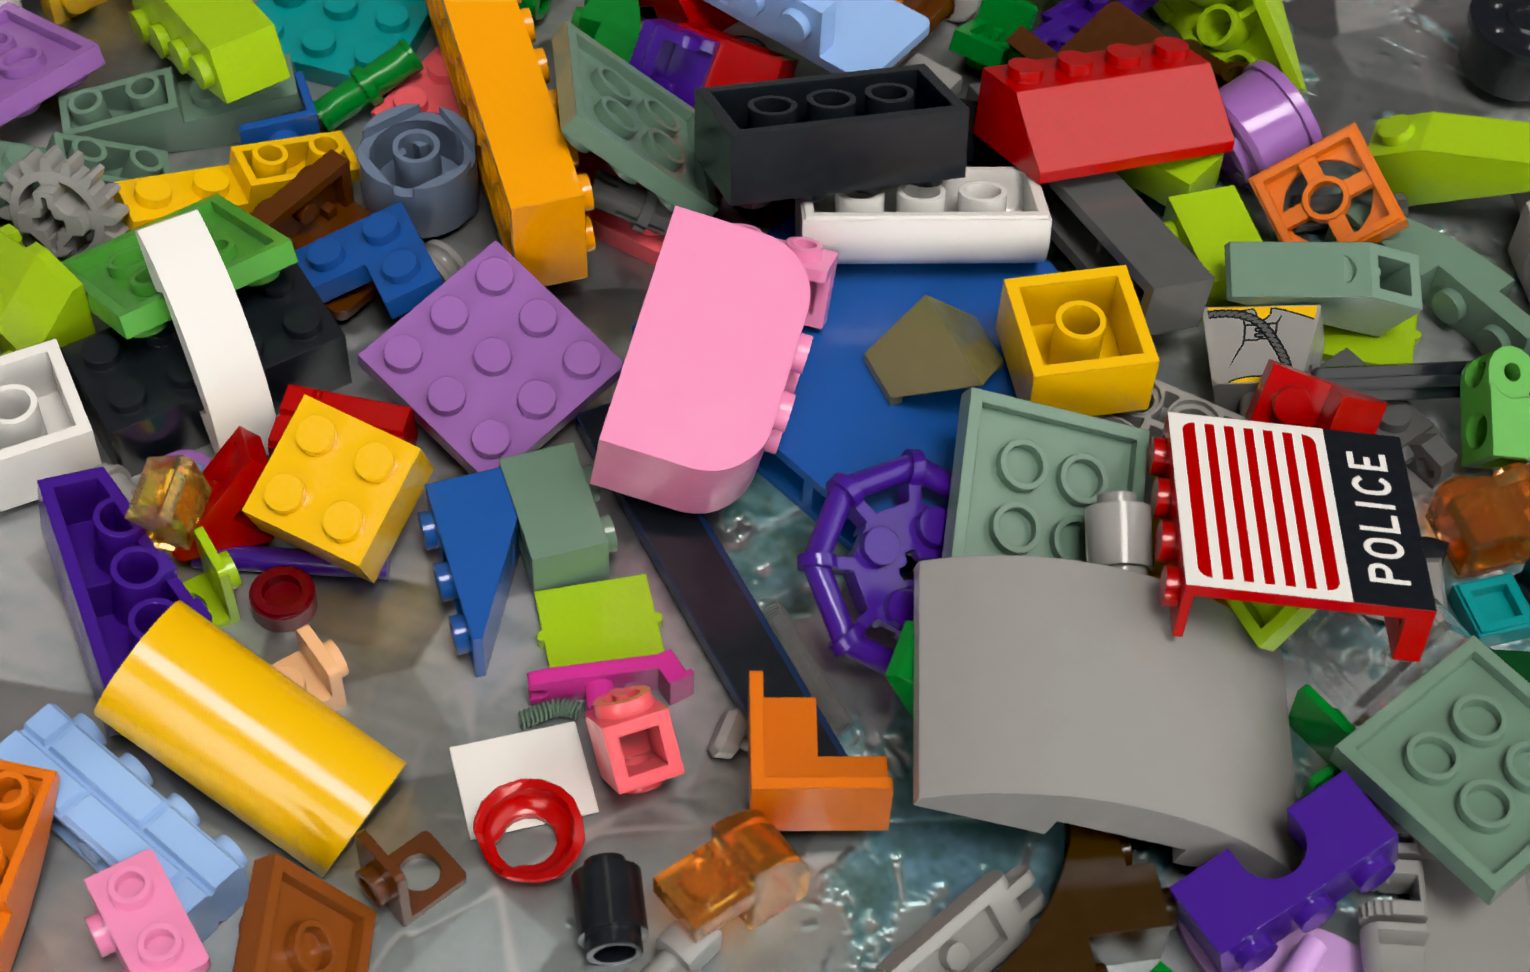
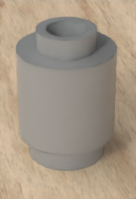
[1084,491,1154,575]

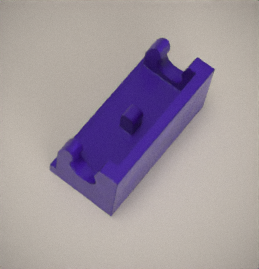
[629,19,720,109]

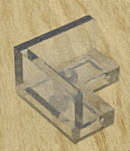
[1282,596,1472,726]

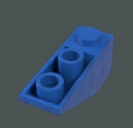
[417,467,520,678]

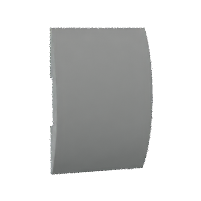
[913,555,1302,879]

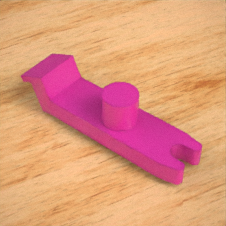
[527,649,694,711]

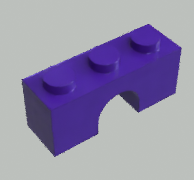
[1169,770,1399,972]

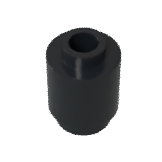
[571,852,649,965]

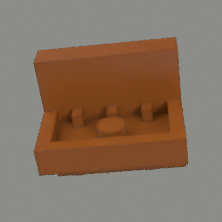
[232,853,376,972]

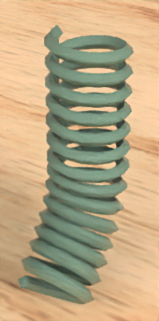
[518,698,585,730]

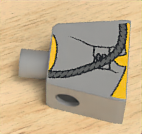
[1202,304,1325,417]

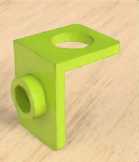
[182,526,242,629]

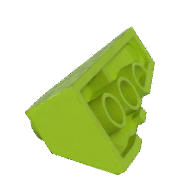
[1152,0,1307,95]
[1368,111,1530,206]

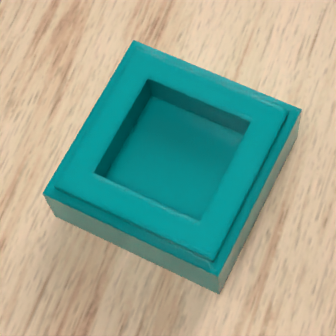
[1447,572,1530,647]

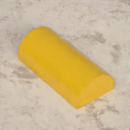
[94,600,407,878]

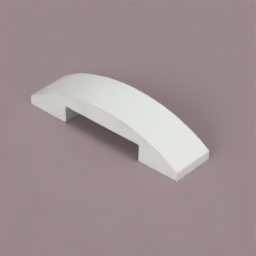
[134,209,276,455]

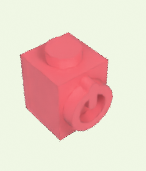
[584,685,685,795]

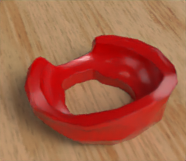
[473,779,585,884]

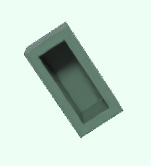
[499,442,618,595]

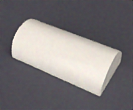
[795,167,1052,264]

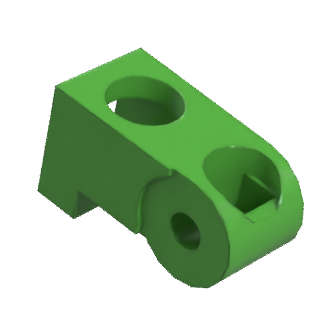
[1460,346,1530,472]

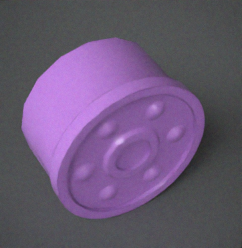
[1219,60,1323,193]

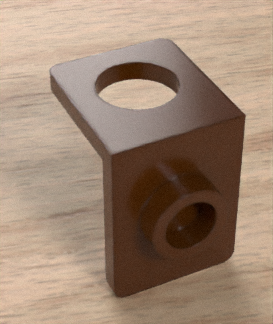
[354,829,467,928]

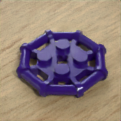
[797,449,952,676]

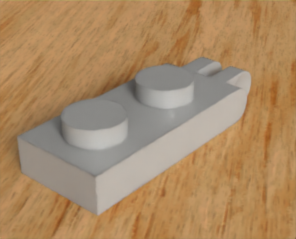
[875,865,1047,972]

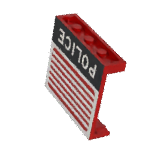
[1147,412,1437,662]

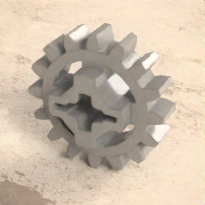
[0,145,130,262]

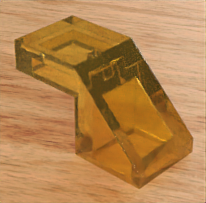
[124,455,212,551]

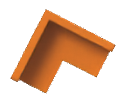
[747,671,893,831]

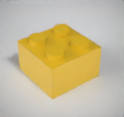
[996,265,1160,416]
[242,395,434,584]

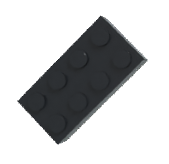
[694,64,970,209]
[60,263,352,477]

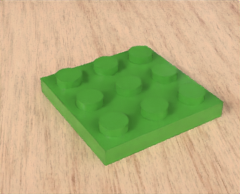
[61,193,298,340]

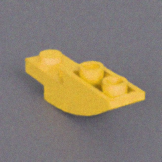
[113,130,360,232]

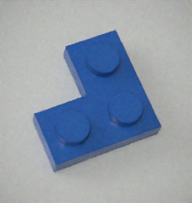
[295,201,444,319]

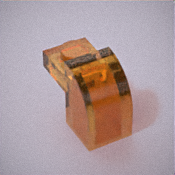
[653,810,810,943]

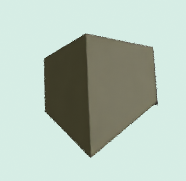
[864,294,1004,406]

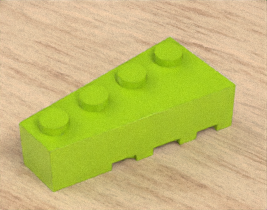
[128,0,291,104]

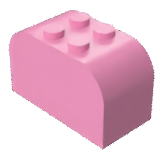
[590,205,813,514]

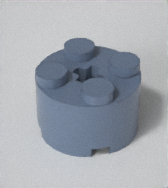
[357,104,480,243]

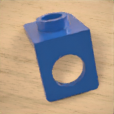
[238,71,320,145]

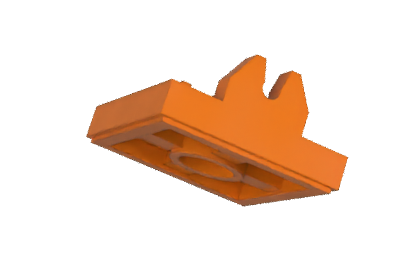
[1248,122,1410,244]

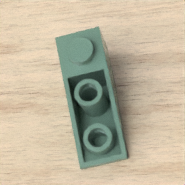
[1224,242,1423,337]

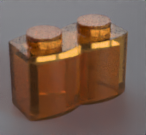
[1425,462,1530,577]

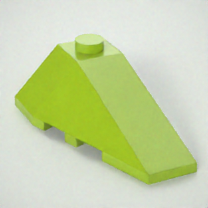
[0,223,96,356]

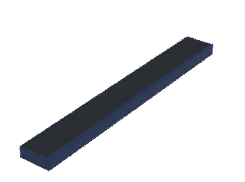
[575,402,848,756]

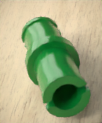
[313,38,424,132]

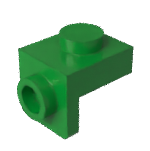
[948,0,1038,71]

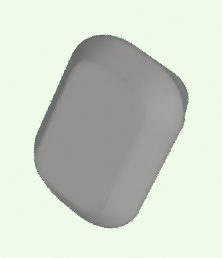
[708,708,748,759]

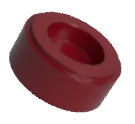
[249,566,318,633]

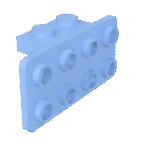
[704,0,930,73]

